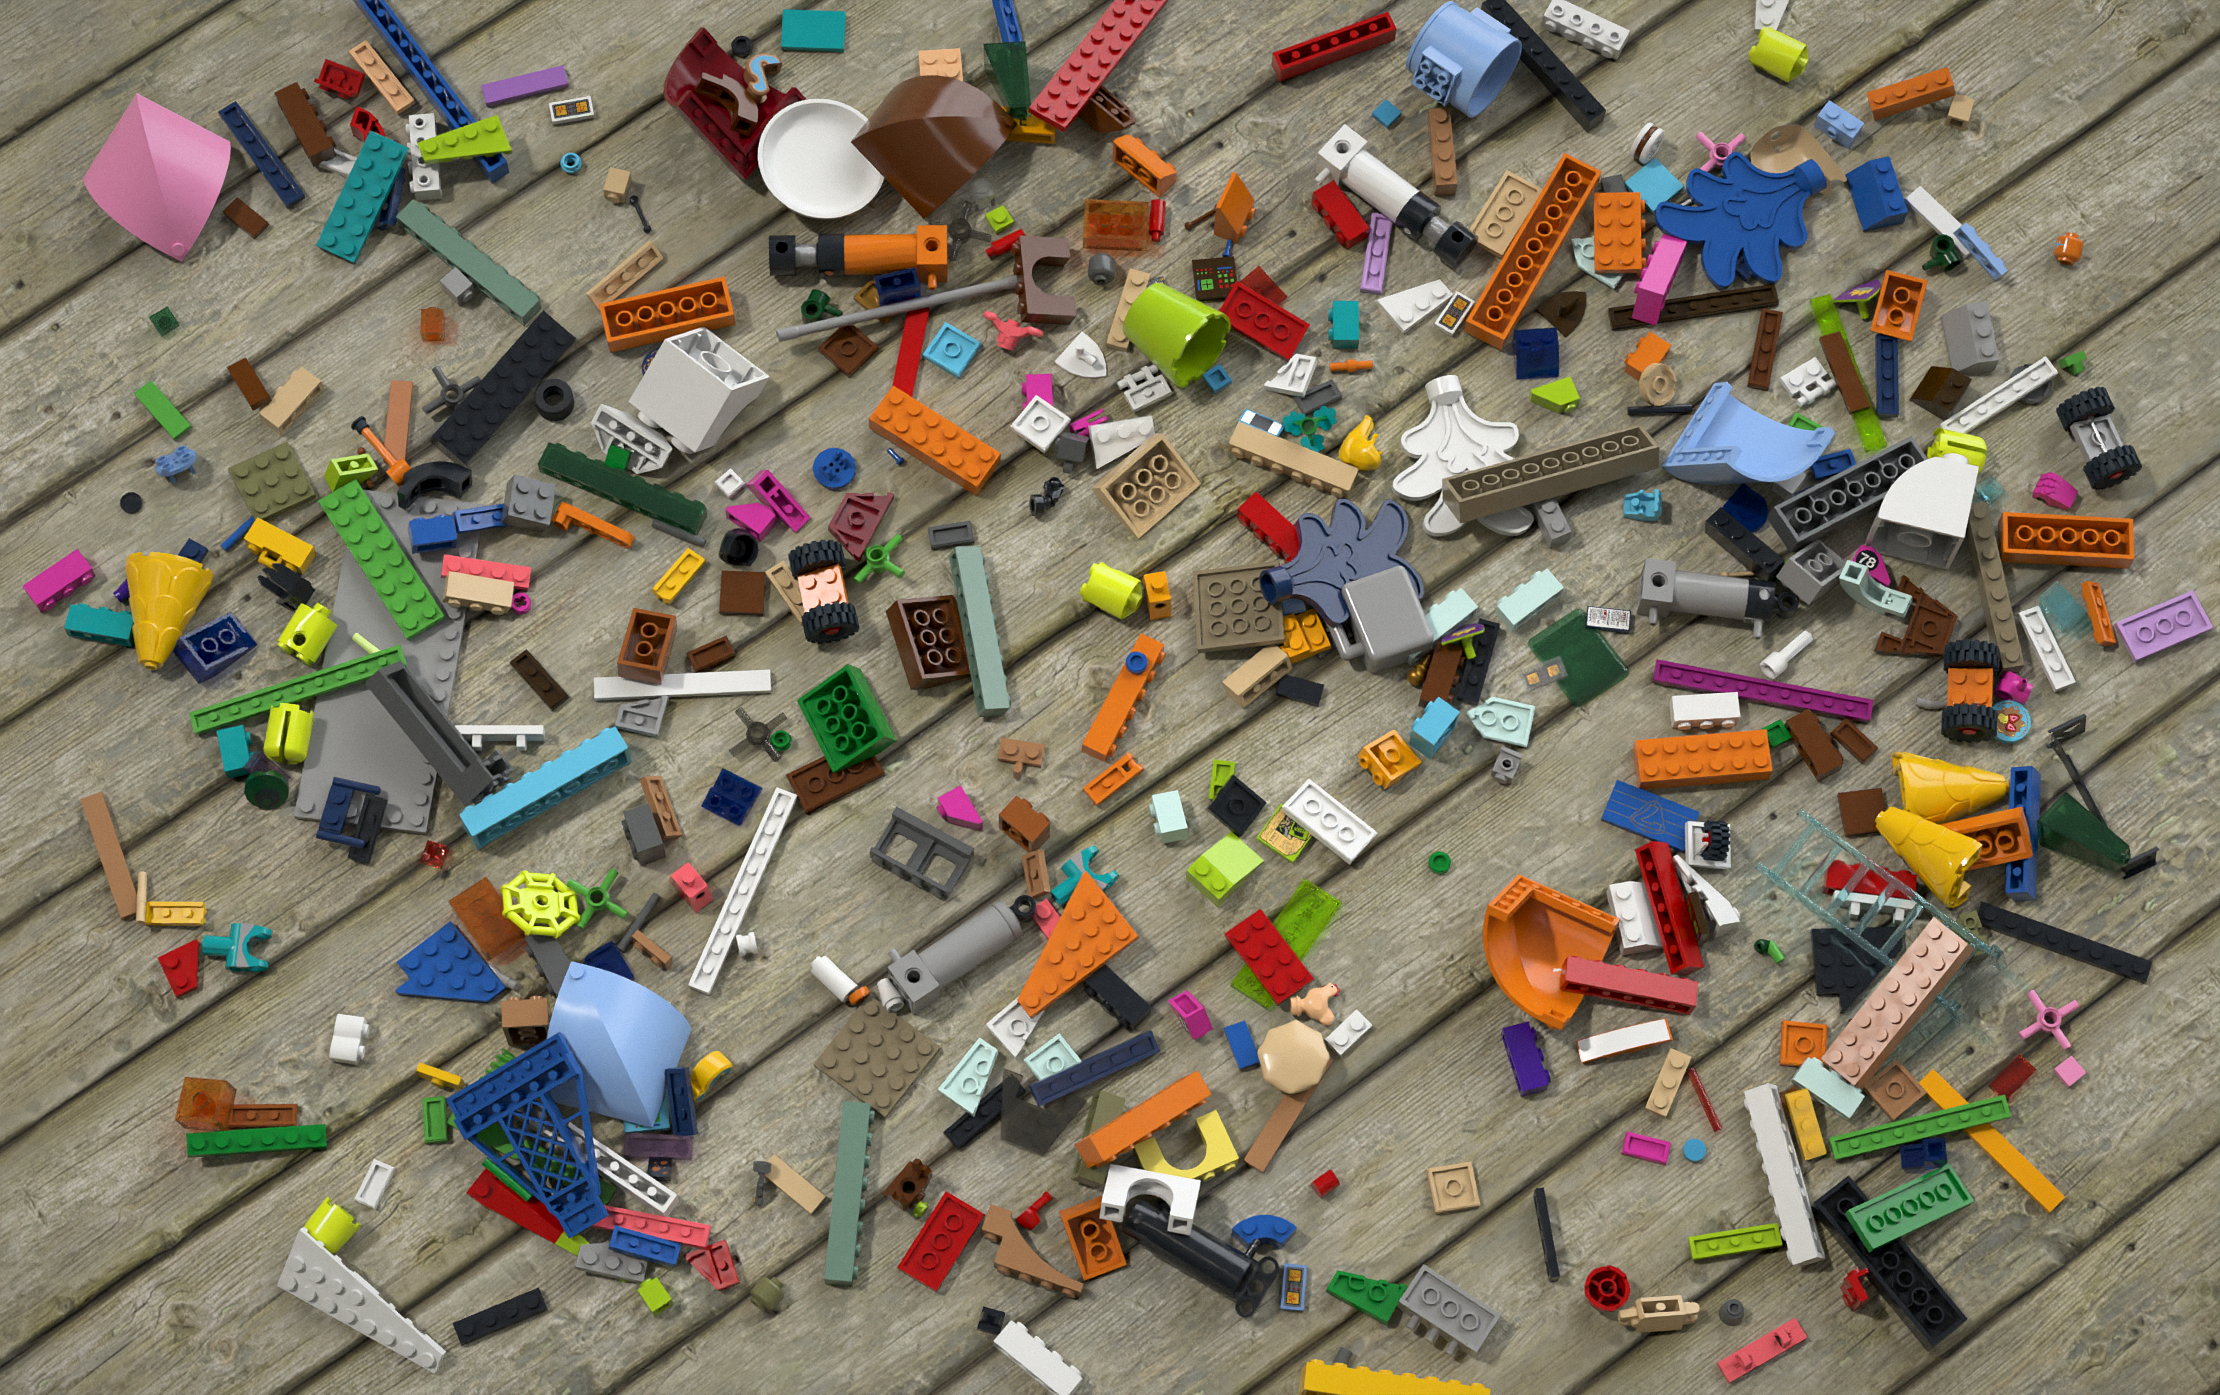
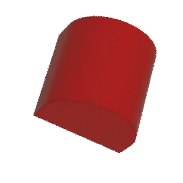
[1310,1170,1340,1198]

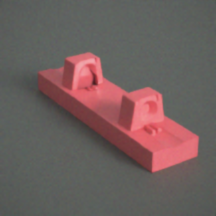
[1717,1318,1808,1384]

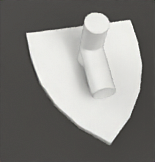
[1055,332,1106,378]

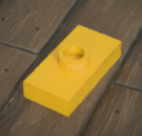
[416,1062,464,1091]

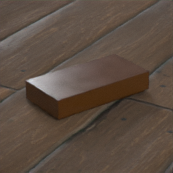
[223,197,269,240]
[686,635,736,673]
[1830,718,1878,764]

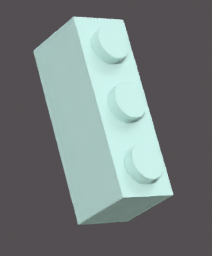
[1495,568,1564,633]
[1790,1057,1865,1120]

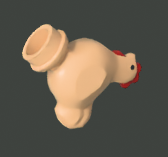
[1290,983,1340,1026]

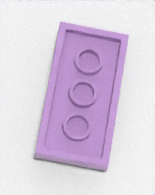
[2114,590,2213,663]

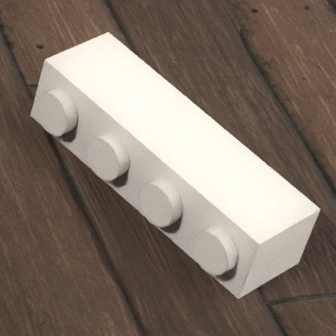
[993,1320,1083,1395]

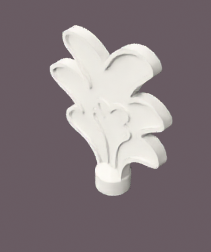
[1391,375,1534,536]

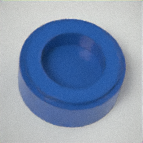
[1125,652,1148,675]

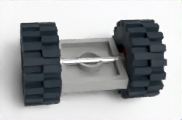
[2056,387,2142,490]

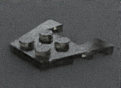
[1000,1068,1087,1156]

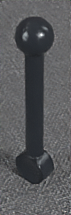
[630,195,652,233]

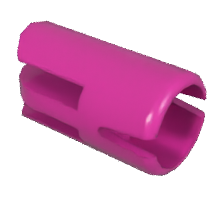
[1069,408,1108,438]

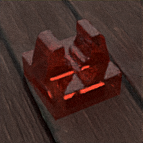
[420,840,449,869]

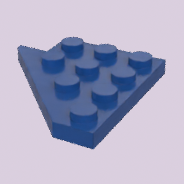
[395,921,506,1004]

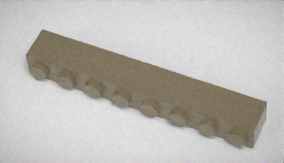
[1966,502,2024,676]

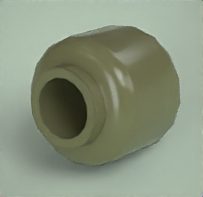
[750,1277,784,1312]

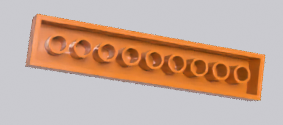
[1464,153,1602,351]

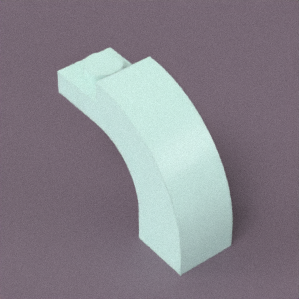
[1839,560,1913,618]

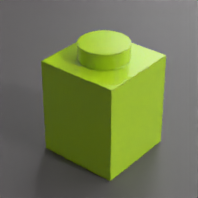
[638,1277,673,1317]

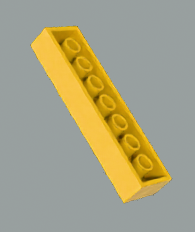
[1298,1359,1490,1395]

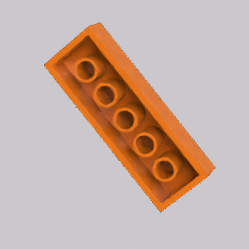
[599,276,736,353]
[869,386,1001,496]
[1998,512,2134,569]
[1632,729,1773,790]
[1074,1070,1211,1168]

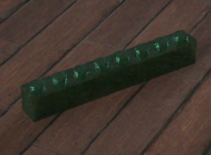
[538,442,708,535]

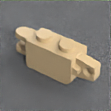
[1617,1295,1700,1333]

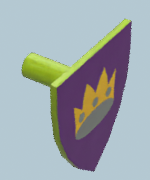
[1833,280,1881,319]
[1441,623,1485,659]

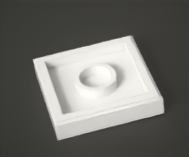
[1010,395,1071,454]

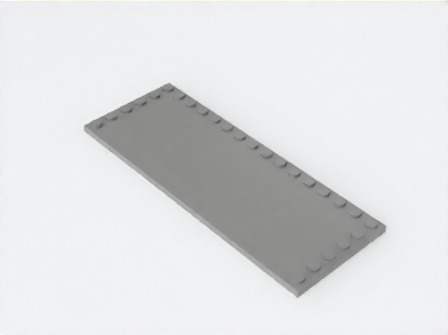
[294,490,486,835]

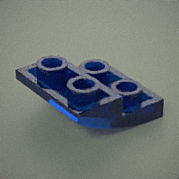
[701,768,763,826]

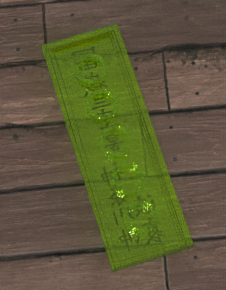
[1230,878,1342,1011]

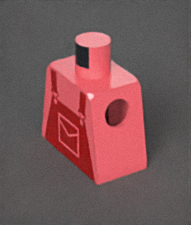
[670,862,713,913]

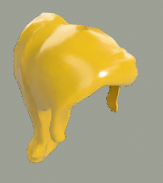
[1339,415,1382,471]

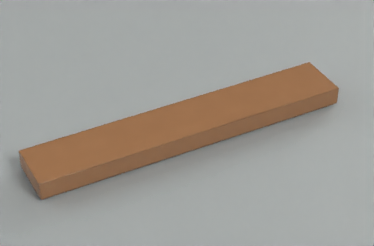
[80,791,137,920]
[1243,1058,1333,1174]

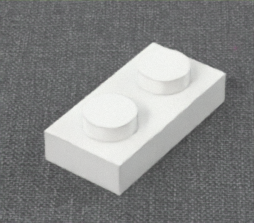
[1324,1009,1372,1057]

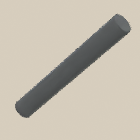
[617,893,661,953]

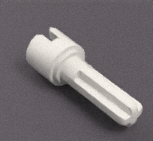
[1760,631,1813,679]

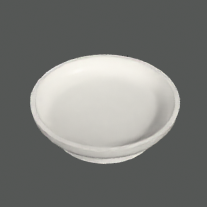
[758,99,884,220]

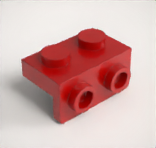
[314,59,366,100]
[1840,1268,1869,1312]

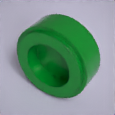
[1428,851,1451,875]

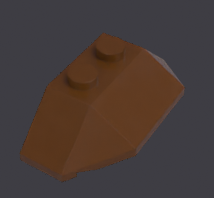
[1078,85,1136,133]

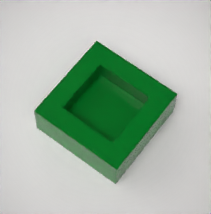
[604,444,632,473]
[1761,719,1792,750]

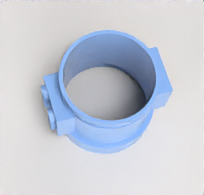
[1406,1,1522,118]

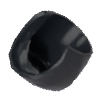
[718,528,759,567]

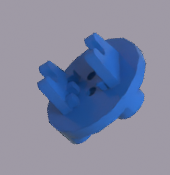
[813,448,856,491]

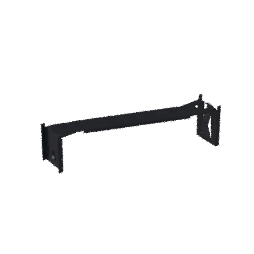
[2046,714,2159,880]

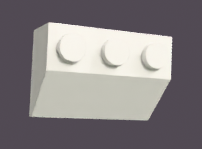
[1606,881,1663,956]

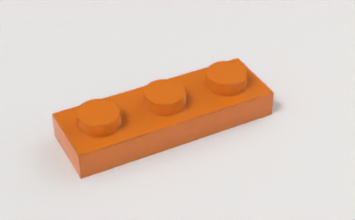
[2081,581,2117,647]

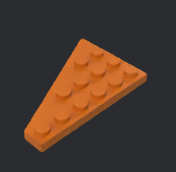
[1017,871,1139,1019]

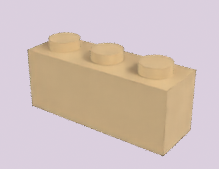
[259,366,324,436]
[442,571,514,615]
[1222,644,1293,708]

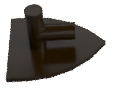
[1536,291,1586,338]

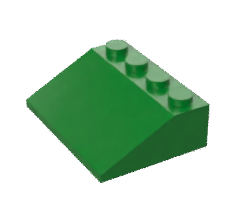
[797,664,897,773]

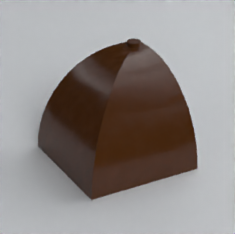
[851,75,1017,219]

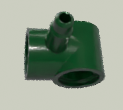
[1922,234,1962,272]
[801,289,843,324]

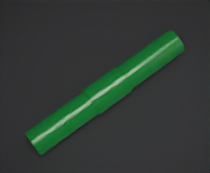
[482,1157,533,1202]

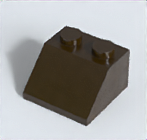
[1909,366,1972,421]

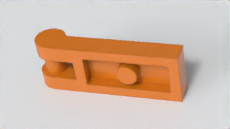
[1083,752,1144,807]

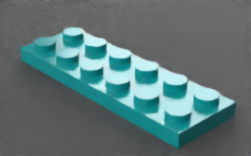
[316,130,410,264]

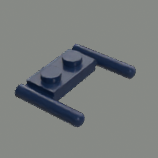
[316,777,381,848]

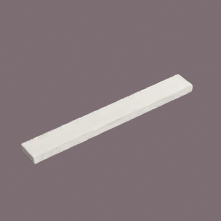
[594,670,771,701]

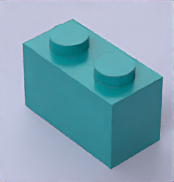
[1328,301,1359,349]
[217,725,256,779]

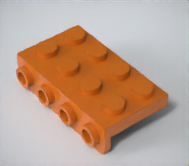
[1594,192,1646,277]

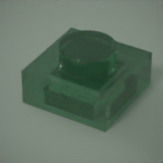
[149,306,179,337]

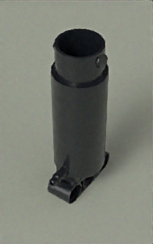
[1122,1198,1280,1318]

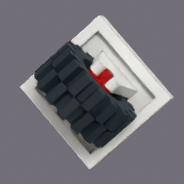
[1685,820,1731,869]

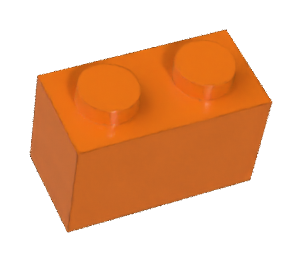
[1624,332,1671,381]

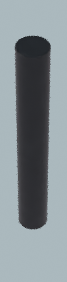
[1627,404,1692,415]

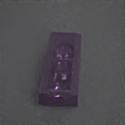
[623,1133,694,1161]

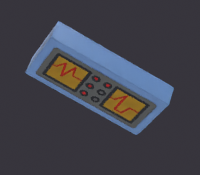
[1280,1263,1307,1312]

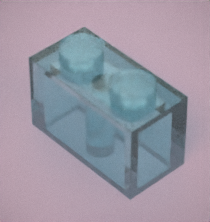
[2038,581,2088,632]

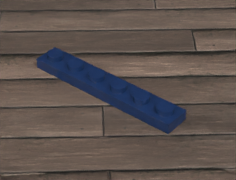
[218,101,305,209]
[1029,1030,1160,1107]

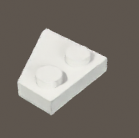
[1264,354,1318,397]

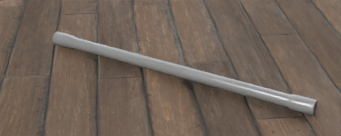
[776,275,1017,342]

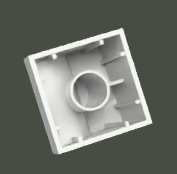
[629,327,770,454]

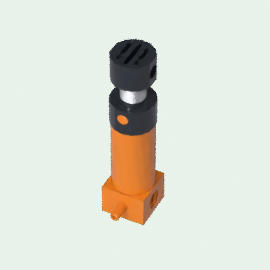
[769,225,948,290]

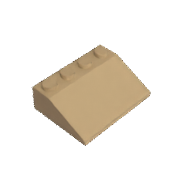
[1091,433,1201,539]

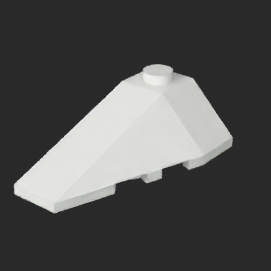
[1673,855,1740,939]

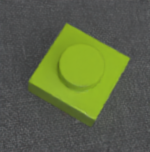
[985,205,1014,234]

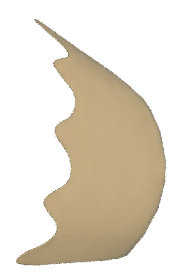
[1751,125,1847,207]

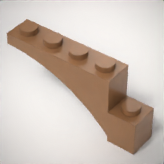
[981,1204,1084,1298]

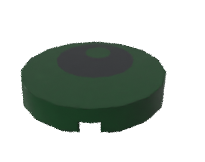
[244,770,289,809]

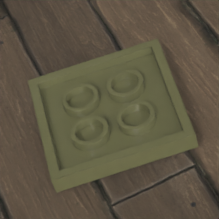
[228,442,316,521]

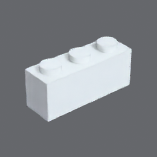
[1669,692,1740,730]

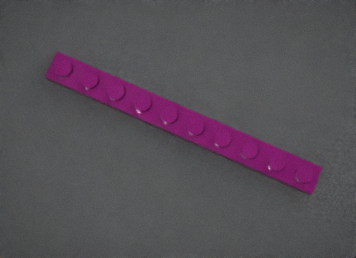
[1652,659,1873,723]

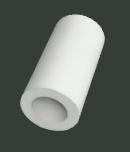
[810,956,858,1003]

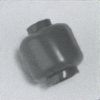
[1088,252,1116,285]

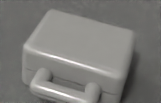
[1327,566,1434,673]

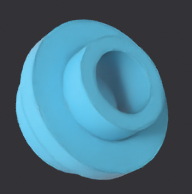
[560,153,582,174]

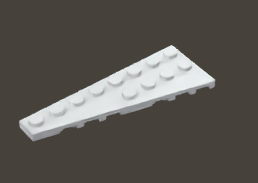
[277,1227,446,1374]

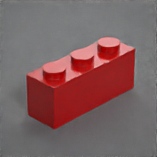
[1311,180,1370,250]

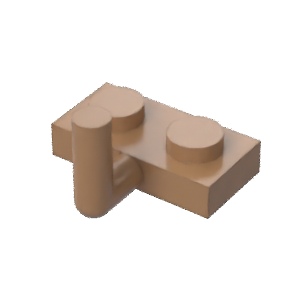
[998,738,1045,780]

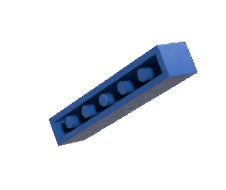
[2005,766,2041,902]

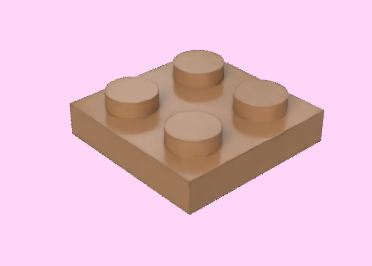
[1863,1059,1927,1122]

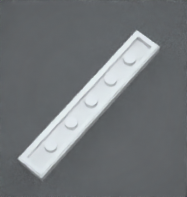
[1939,356,2058,434]

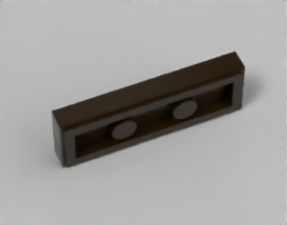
[509,649,569,711]

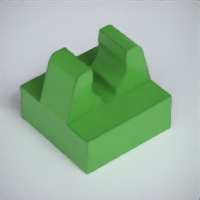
[2058,350,2087,376]

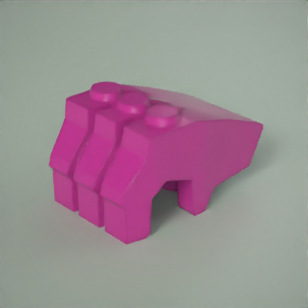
[2032,472,2078,510]

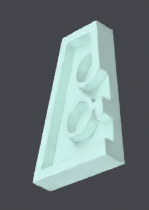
[938,1038,998,1117]

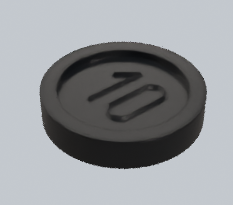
[120,492,142,514]

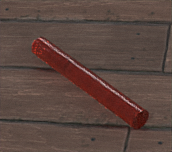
[1686,1067,1722,1132]

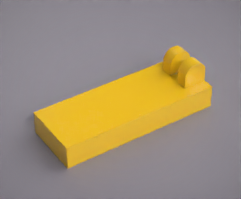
[652,548,706,605]
[144,902,207,926]

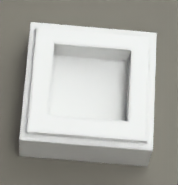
[714,468,745,499]

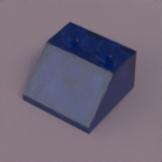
[1512,327,1559,380]

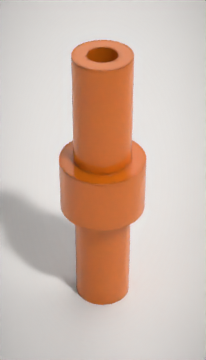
[1329,359,1373,373]

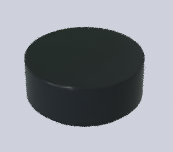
[731,36,753,58]

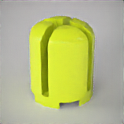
[1926,427,1987,476]
[263,703,315,765]

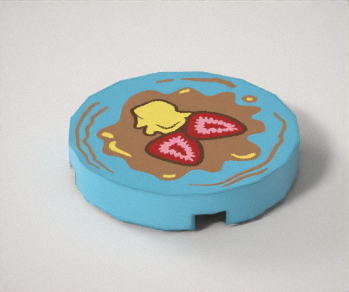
[1992,700,2031,744]

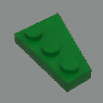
[1326,1270,1408,1325]

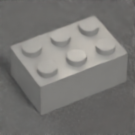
[1776,539,1846,605]

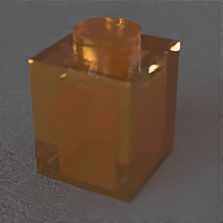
[420,307,445,341]

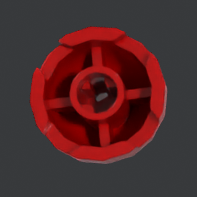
[1584,1265,1631,1312]

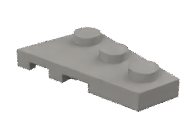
[575,1242,648,1284]

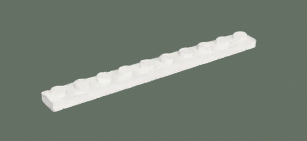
[688,787,797,995]

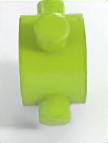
[913,1201,928,1218]

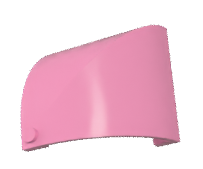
[83,93,231,262]

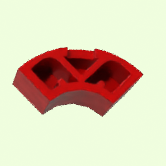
[350,106,386,143]

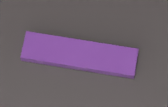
[481,65,569,106]

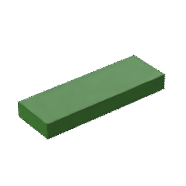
[134,380,192,441]

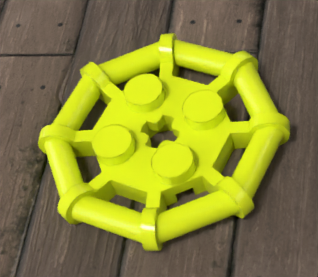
[500,870,580,939]

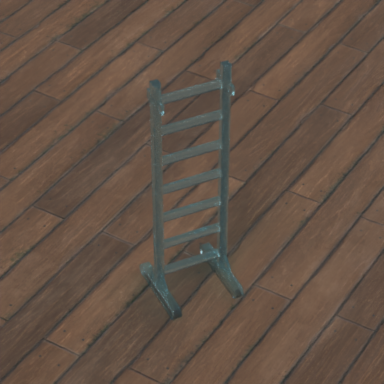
[1755,808,2007,1024]

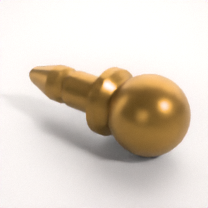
[1407,650,1434,686]

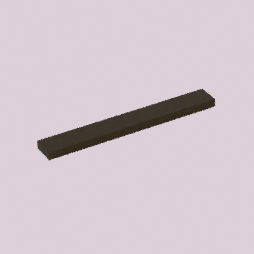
[1608,284,1779,330]

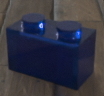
[873,267,921,307]

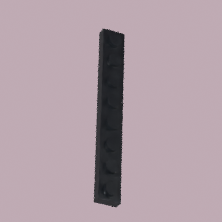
[1977,902,2153,984]

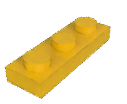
[1785,1088,1827,1160]

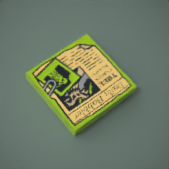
[1256,803,1313,864]

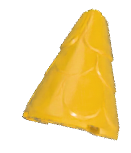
[125,552,214,670]
[1891,752,2009,825]
[1875,806,1982,909]

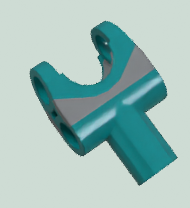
[1050,846,1120,907]
[202,923,273,973]

